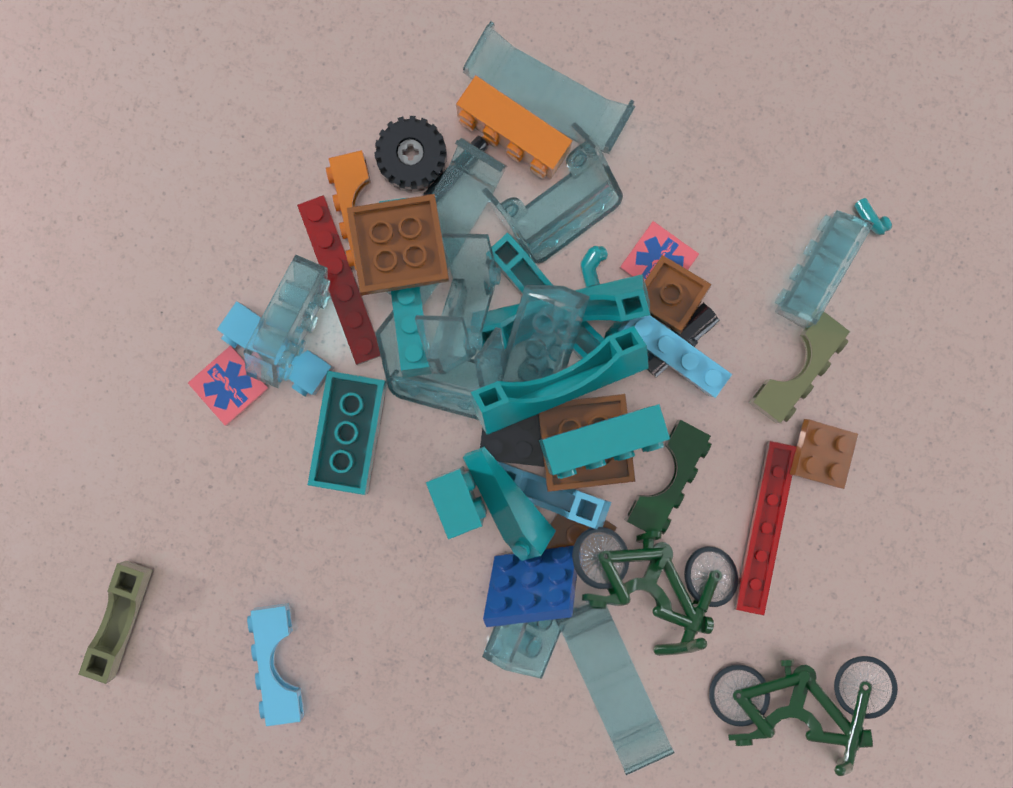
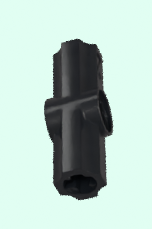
[647,302,720,378]

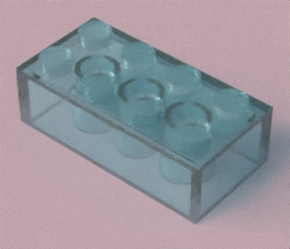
[243,254,330,388]

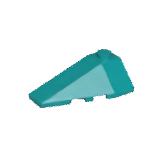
[463,447,556,561]

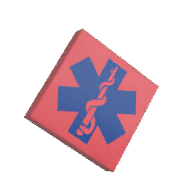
[620,221,699,281]
[188,346,269,426]

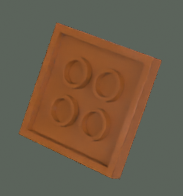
[347,194,449,296]
[538,394,636,492]

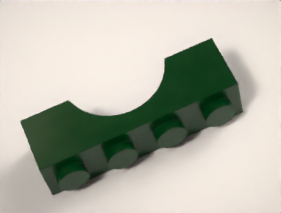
[624,420,712,535]

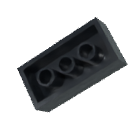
[480,414,544,467]

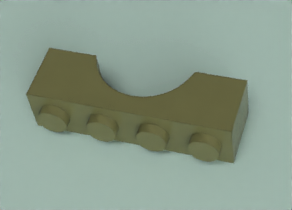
[748,311,850,423]
[78,561,153,684]

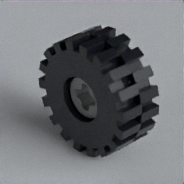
[374,116,447,192]

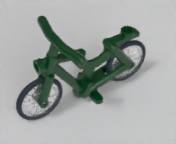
[572,527,738,656]
[709,656,898,776]

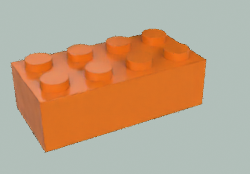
[456,75,573,179]

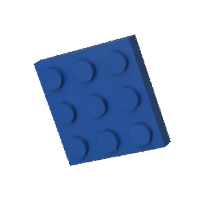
[483,546,580,627]

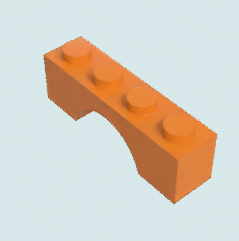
[326,150,371,271]

